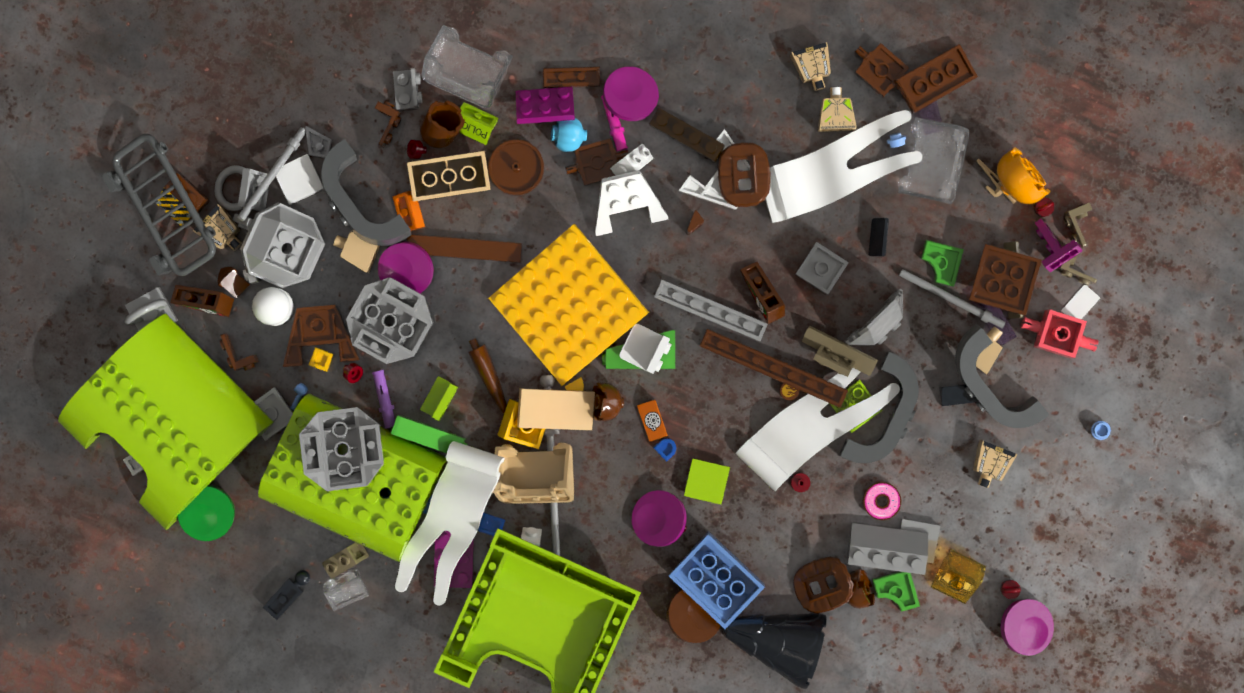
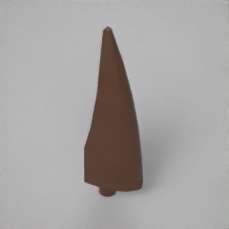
[468,338,507,414]

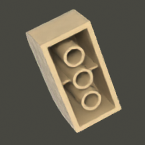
[406,151,491,201]

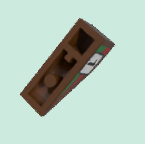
[740,262,785,324]
[170,285,234,317]

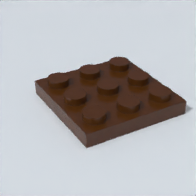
[969,244,1042,316]

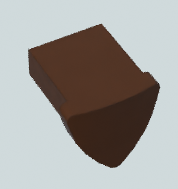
[217,267,250,298]

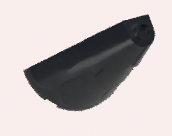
[722,613,827,689]

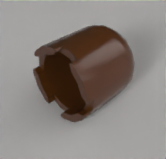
[420,101,465,148]

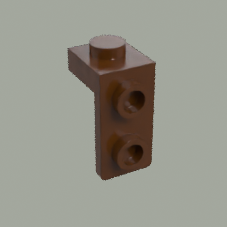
[375,101,402,148]
[220,333,259,371]

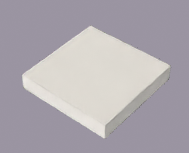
[276,154,324,205]

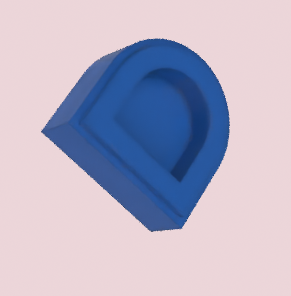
[653,438,676,462]

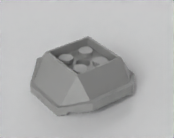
[240,202,325,288]
[346,278,433,364]
[299,407,384,491]

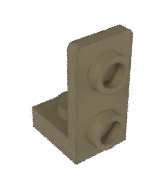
[1064,203,1092,247]
[1057,255,1097,286]
[322,542,369,579]

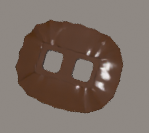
[718,142,771,207]
[793,556,854,613]

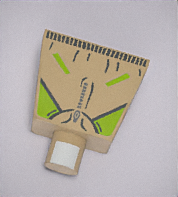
[818,87,856,132]

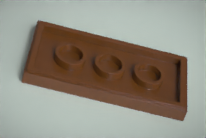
[894,44,978,114]

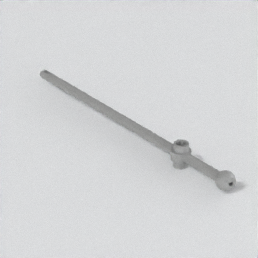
[540,375,560,556]

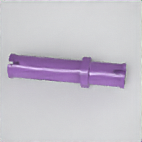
[372,370,395,429]

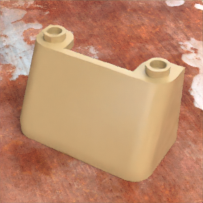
[493,443,574,504]

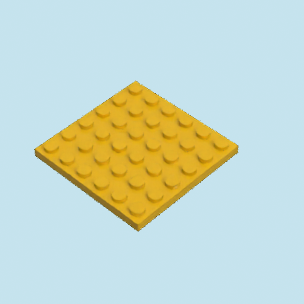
[488,224,649,386]

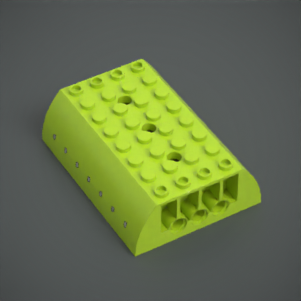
[258,394,447,562]

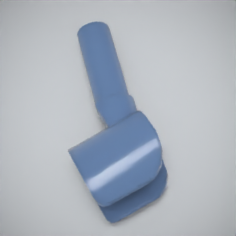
[291,383,308,410]

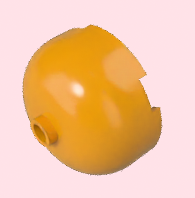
[997,147,1050,204]

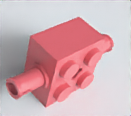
[1021,310,1099,358]

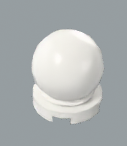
[252,287,294,326]

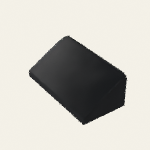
[868,218,889,258]
[939,384,978,406]

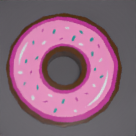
[862,482,902,520]

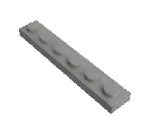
[654,280,768,342]

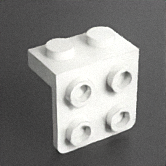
[619,324,672,374]

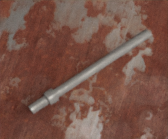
[238,127,306,221]
[899,269,1006,329]

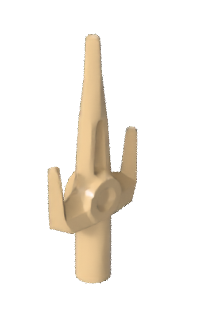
[977,159,1016,204]

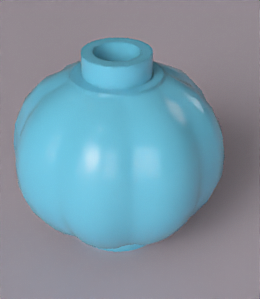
[551,118,587,152]

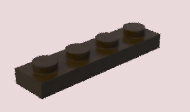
[649,108,725,162]

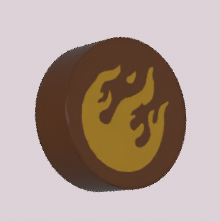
[780,383,799,400]

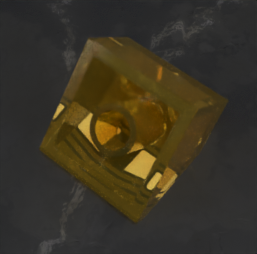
[931,549,986,604]

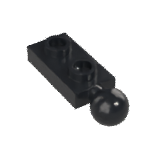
[262,570,310,620]

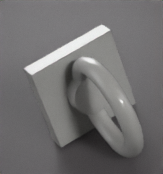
[214,165,269,212]
[124,287,178,331]

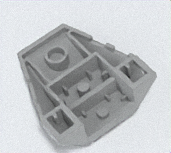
[843,288,903,345]

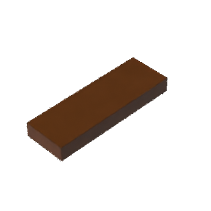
[543,67,600,88]

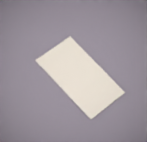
[1061,285,1100,319]

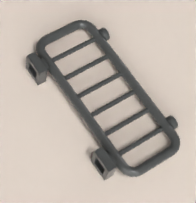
[102,134,216,276]

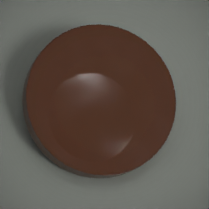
[489,139,544,196]
[667,590,721,643]

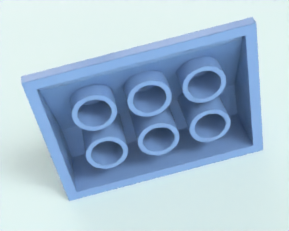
[669,531,765,629]

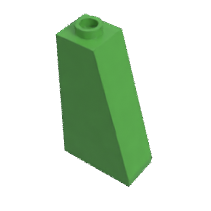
[602,330,675,369]
[391,415,468,453]

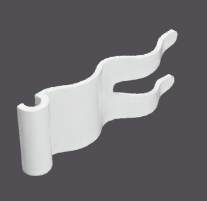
[766,110,922,223]
[736,368,900,491]
[395,441,505,606]

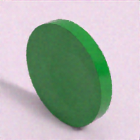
[178,485,235,541]

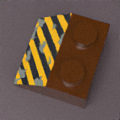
[156,173,210,229]

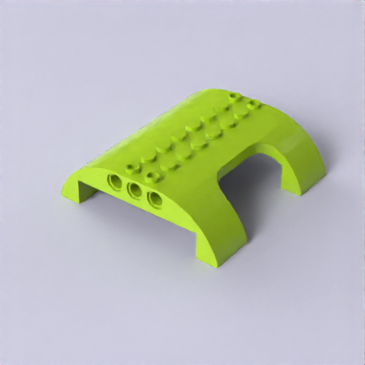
[58,314,274,530]
[434,528,641,693]

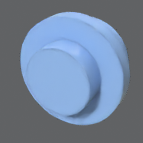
[887,133,906,148]
[1091,421,1111,440]

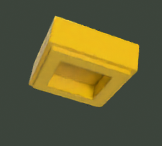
[309,347,334,372]

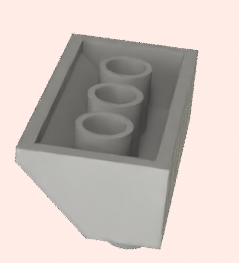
[847,522,929,575]

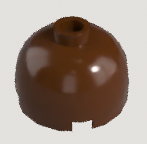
[592,383,624,421]
[847,569,875,609]

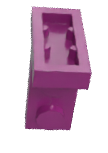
[1035,219,1083,273]

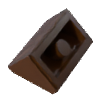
[686,209,704,235]

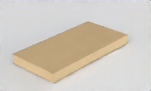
[517,388,595,430]

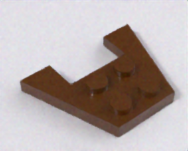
[283,305,360,367]

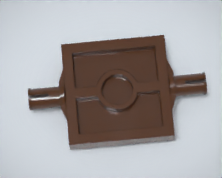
[855,43,909,97]
[565,138,629,186]

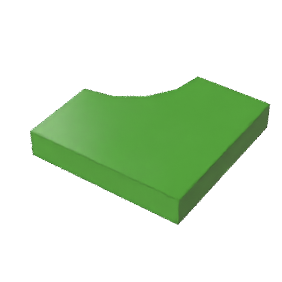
[921,240,964,287]
[872,571,920,612]

